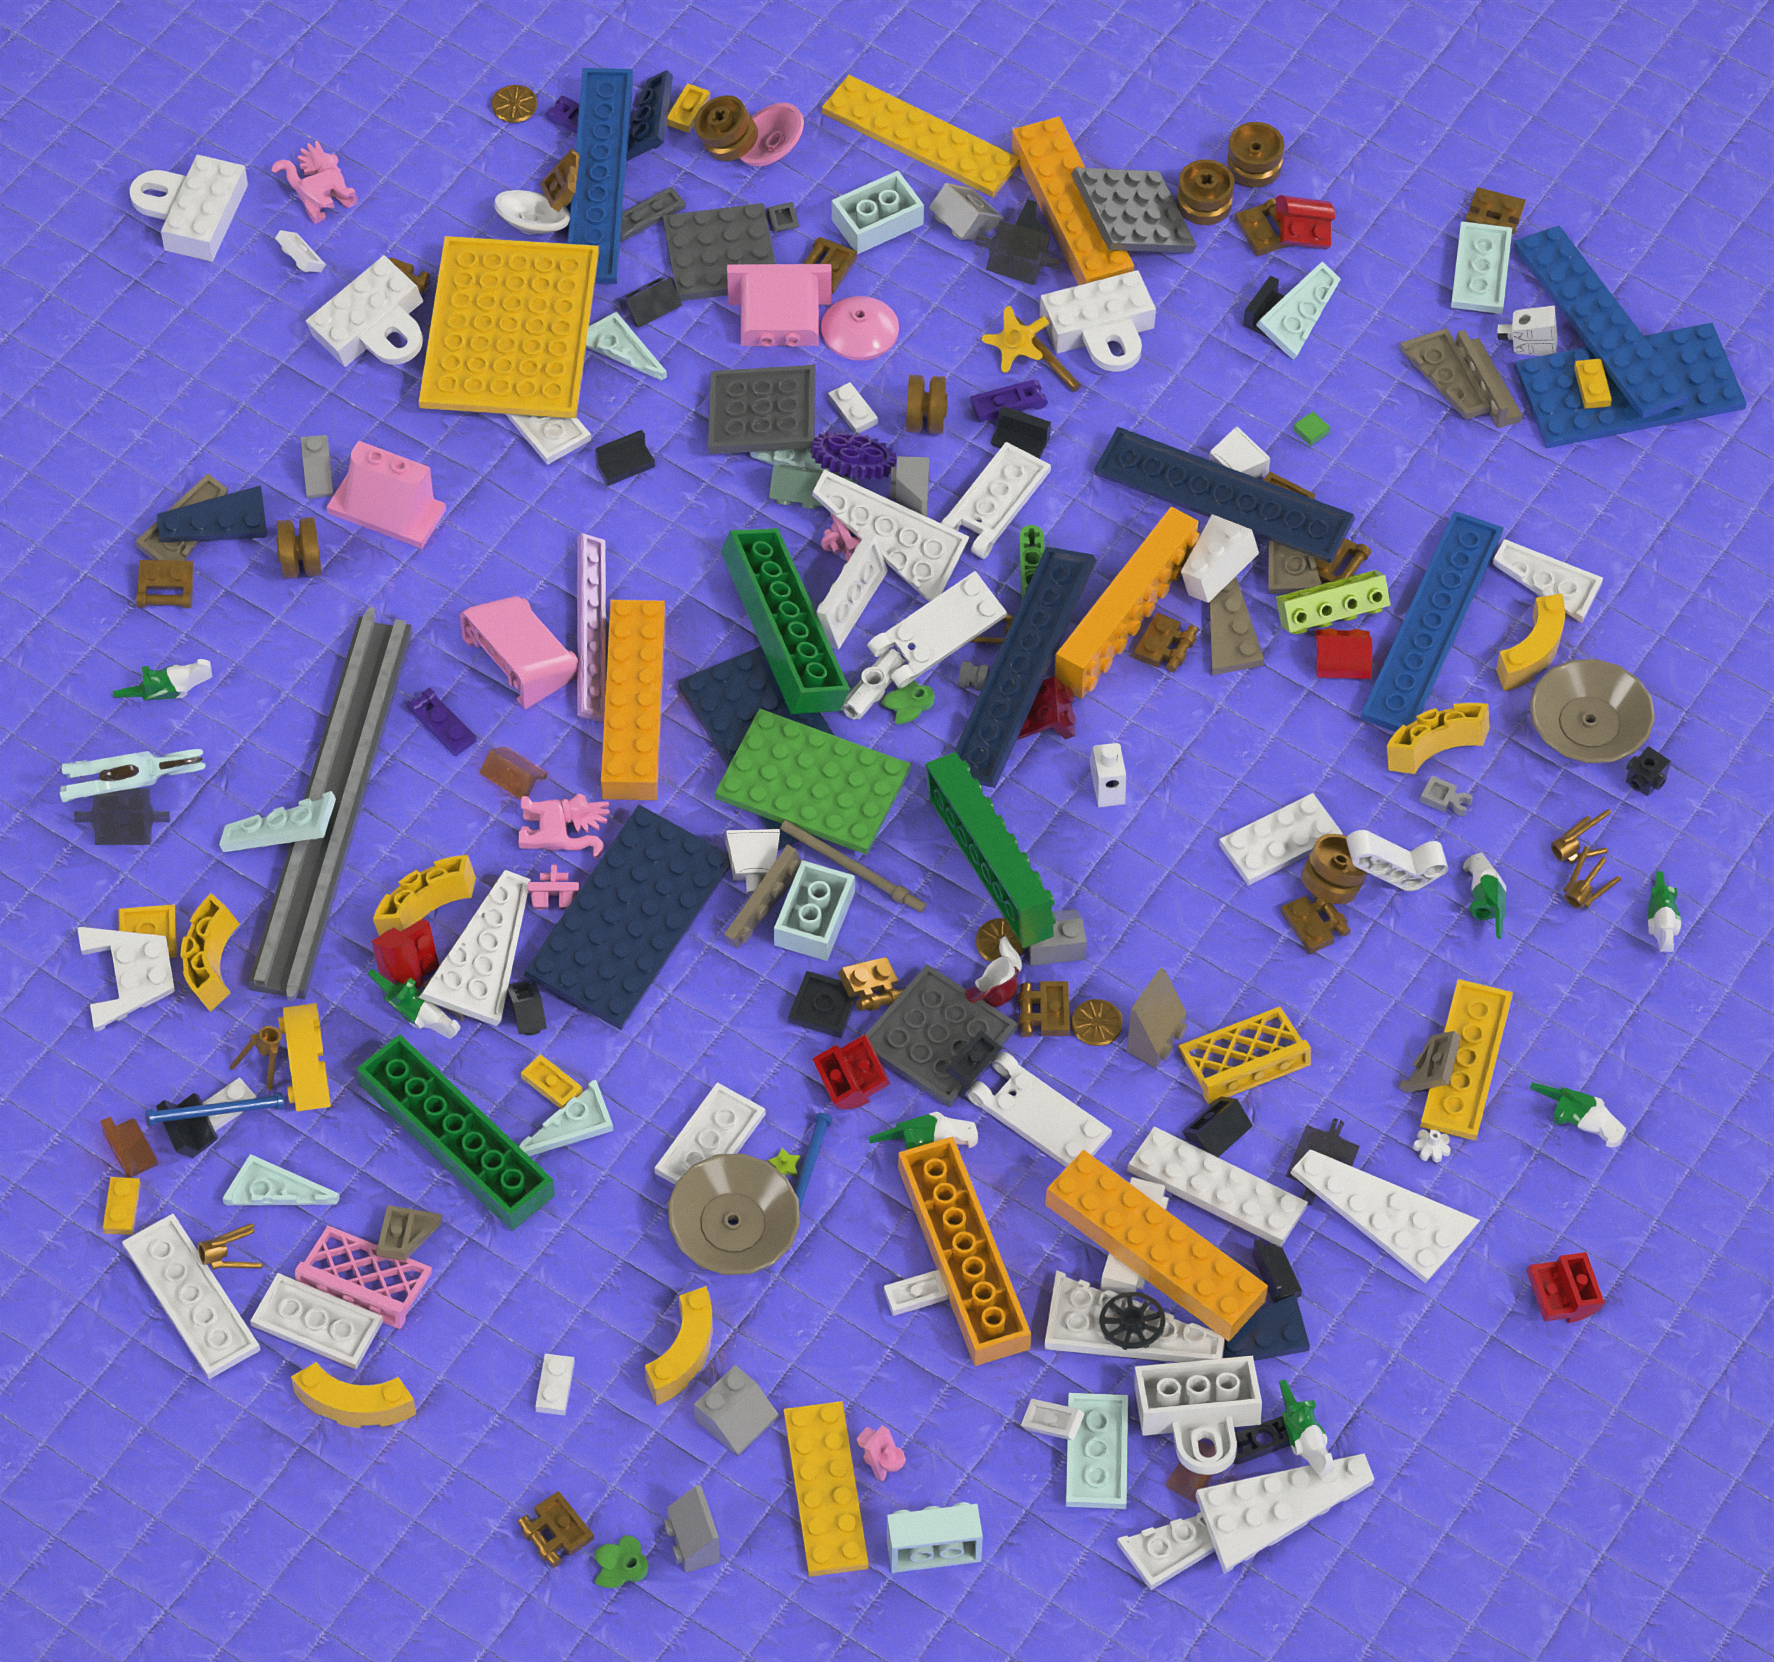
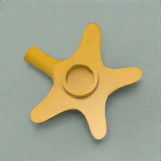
[982,306,1049,373]

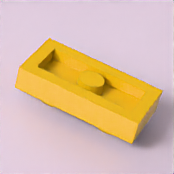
[666,83,710,133]
[1574,359,1612,409]
[521,1054,583,1109]
[103,1177,141,1235]

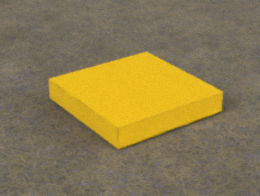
[118,904,177,958]

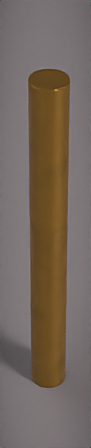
[1016,316,1081,392]

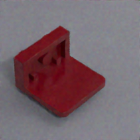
[1017,676,1076,740]

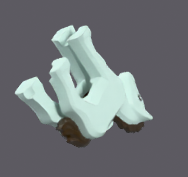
[60,749,205,802]

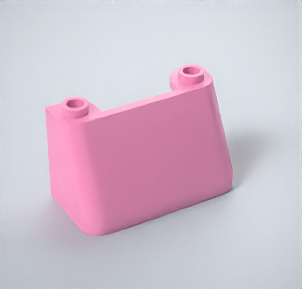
[460,596,579,710]

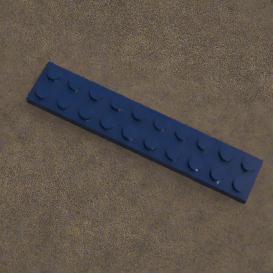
[1094,427,1355,564]
[954,547,1097,788]

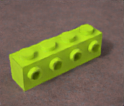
[1276,570,1391,634]

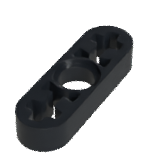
[1233,1416,1291,1464]

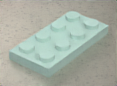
[1451,221,1512,314]
[1066,1393,1128,1509]

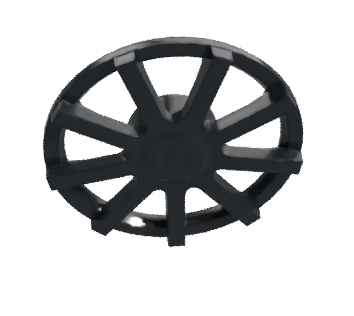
[1099,1292,1166,1350]

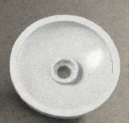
[494,190,570,235]

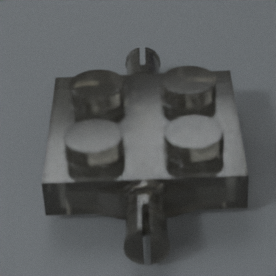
[975,220,1061,285]
[74,788,171,845]
[1286,1118,1360,1206]

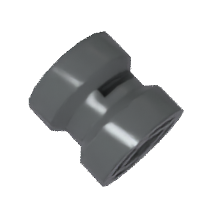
[958,660,990,691]

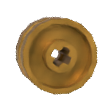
[694,95,758,161]
[1227,122,1285,187]
[1177,159,1234,225]
[906,374,948,434]
[276,516,321,579]
[1301,834,1368,904]

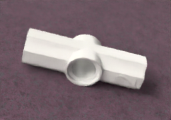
[841,649,905,720]

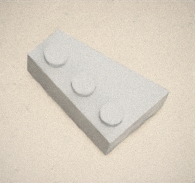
[1181,514,1259,603]

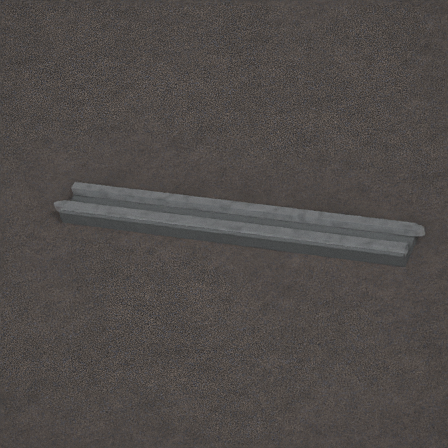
[249,607,413,1001]

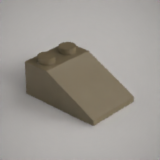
[1127,967,1188,1068]

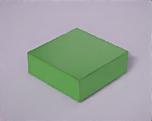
[1293,411,1331,446]

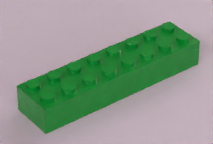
[721,528,850,714]
[926,752,1056,948]
[356,1034,555,1231]

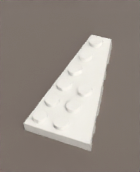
[812,470,969,602]
[419,870,531,1026]
[1291,1149,1480,1284]
[1045,1270,1225,1362]
[1195,1453,1374,1574]

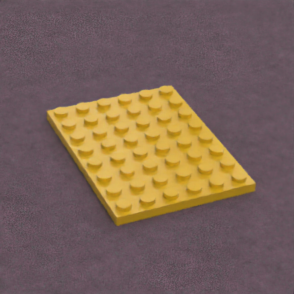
[419,236,599,418]

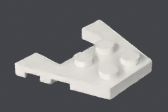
[77,927,175,1032]

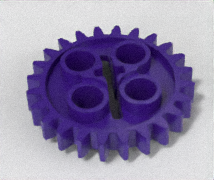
[811,430,897,481]

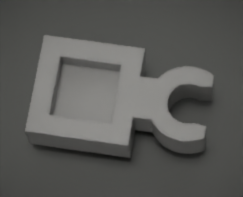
[1420,776,1473,816]

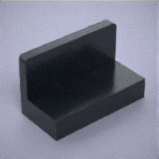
[1243,275,1285,338]
[617,277,682,327]
[991,406,1051,459]
[595,430,655,486]
[946,1030,1003,1099]
[156,1093,218,1158]
[1182,1096,1252,1158]
[1252,1239,1302,1303]

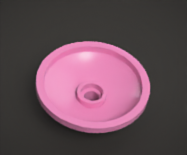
[740,103,804,166]
[821,296,899,361]

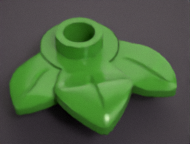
[881,681,935,725]
[594,1535,649,1588]

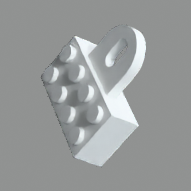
[130,155,248,262]
[305,255,423,367]
[1040,270,1156,372]
[1134,1356,1262,1475]

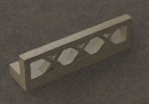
[1456,329,1522,429]

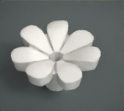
[1413,1130,1451,1162]

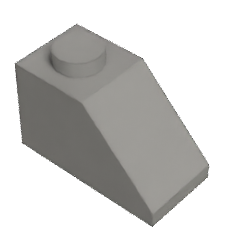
[301,435,334,499]

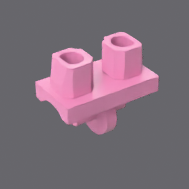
[821,513,861,562]
[528,865,580,910]
[856,1426,906,1482]

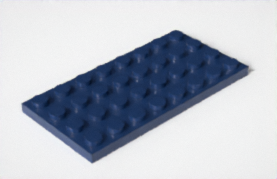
[678,646,835,850]
[524,804,731,1030]

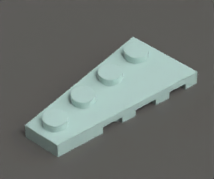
[1256,262,1341,360]
[219,791,336,852]

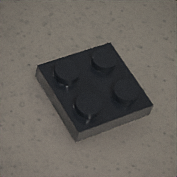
[788,971,859,1038]

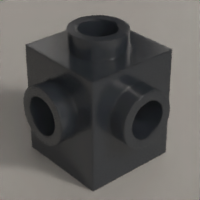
[1626,746,1671,797]

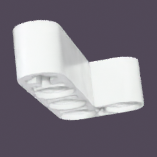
[1346,830,1448,891]

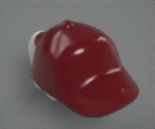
[965,936,1022,1008]

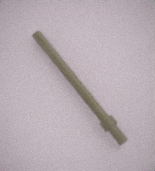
[780,820,927,913]

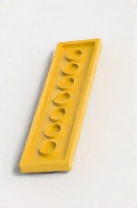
[822,75,1019,198]

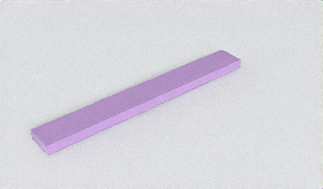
[577,533,606,723]

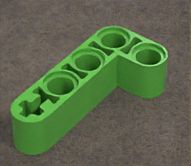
[1019,525,1073,623]

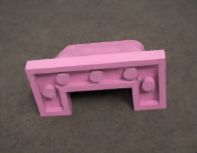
[727,264,831,347]
[327,441,446,549]

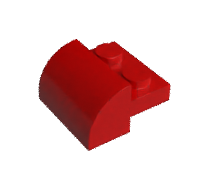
[1275,195,1335,249]
[1315,628,1372,679]
[371,918,439,988]
[812,1034,891,1109]
[1526,1252,1605,1323]

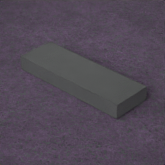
[621,186,686,242]

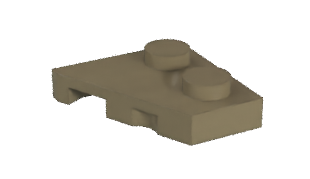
[1399,1031,1461,1093]
[376,1205,442,1261]

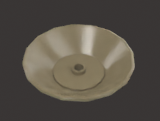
[1529,659,1655,764]
[667,1153,800,1275]

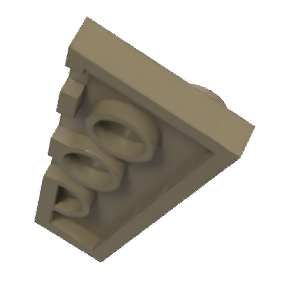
[1399,328,1490,419]
[136,474,228,561]
[1268,540,1321,594]
[1209,577,1264,676]
[724,844,801,949]

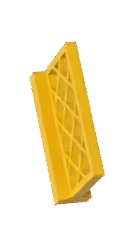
[1178,1006,1311,1105]

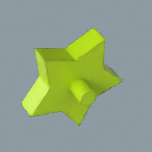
[767,1148,801,1177]

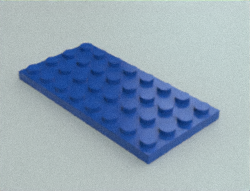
[1514,322,1747,449]

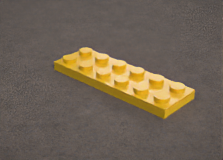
[1420,979,1513,1141]
[784,1401,869,1577]

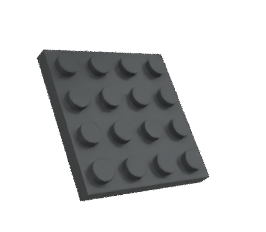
[1071,167,1197,253]
[663,203,776,301]
[708,365,816,454]
[865,964,1018,1108]

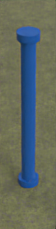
[145,1092,284,1127]
[794,1113,832,1211]

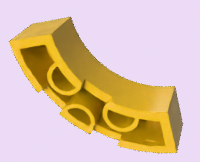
[1496,593,1565,691]
[1387,703,1490,774]
[373,855,476,936]
[180,893,240,1012]
[278,1003,331,1112]
[645,1286,713,1406]
[291,1362,416,1428]

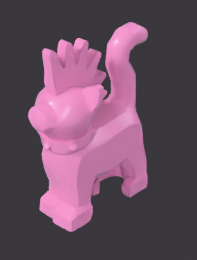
[272,141,357,224]
[518,794,610,858]

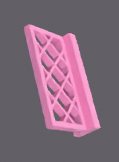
[295,1226,432,1329]

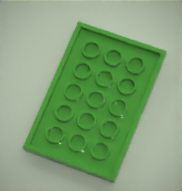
[715,709,911,855]

